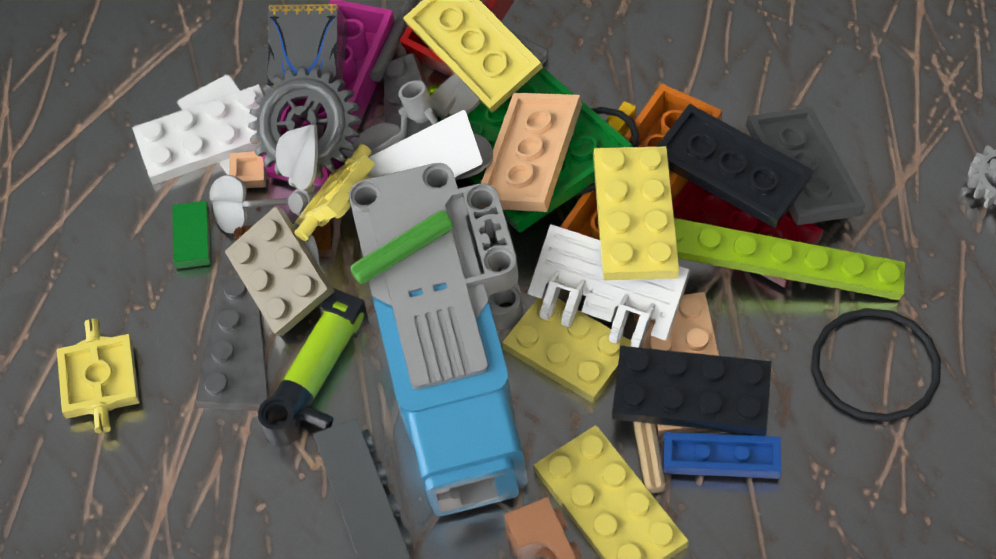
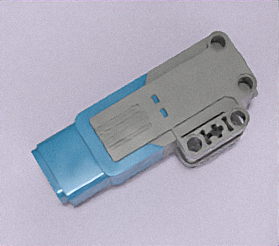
[349,163,528,516]

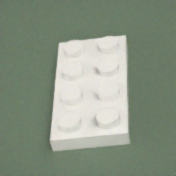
[132,84,264,185]

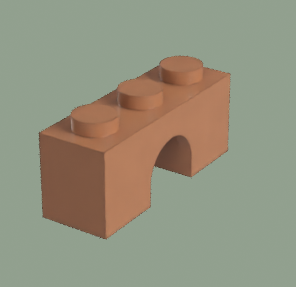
[504,497,583,559]

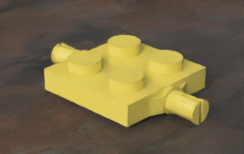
[295,144,375,241]
[57,318,139,434]

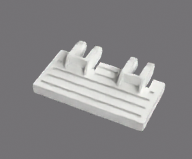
[527,224,691,348]

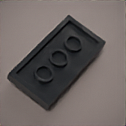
[656,104,813,229]
[612,346,772,436]

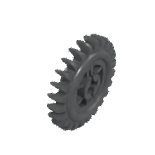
[248,66,362,179]

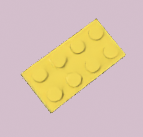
[403,0,543,113]
[593,146,679,281]
[533,425,689,559]

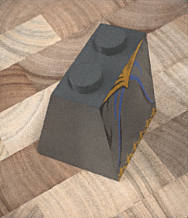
[267,4,348,92]

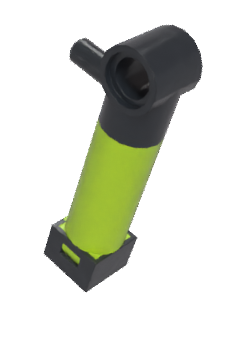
[257,288,368,446]

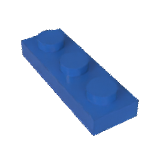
[663,432,781,478]

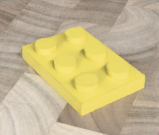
[502,298,631,404]

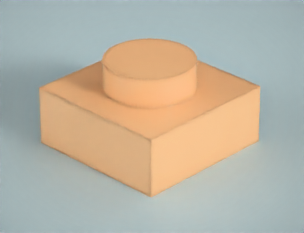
[230,151,266,188]

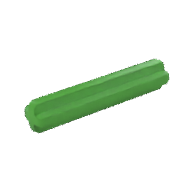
[350,210,453,284]

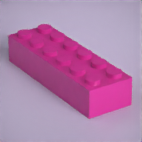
[262,0,395,186]

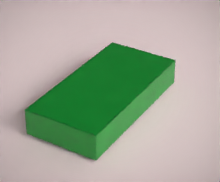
[172,201,211,269]

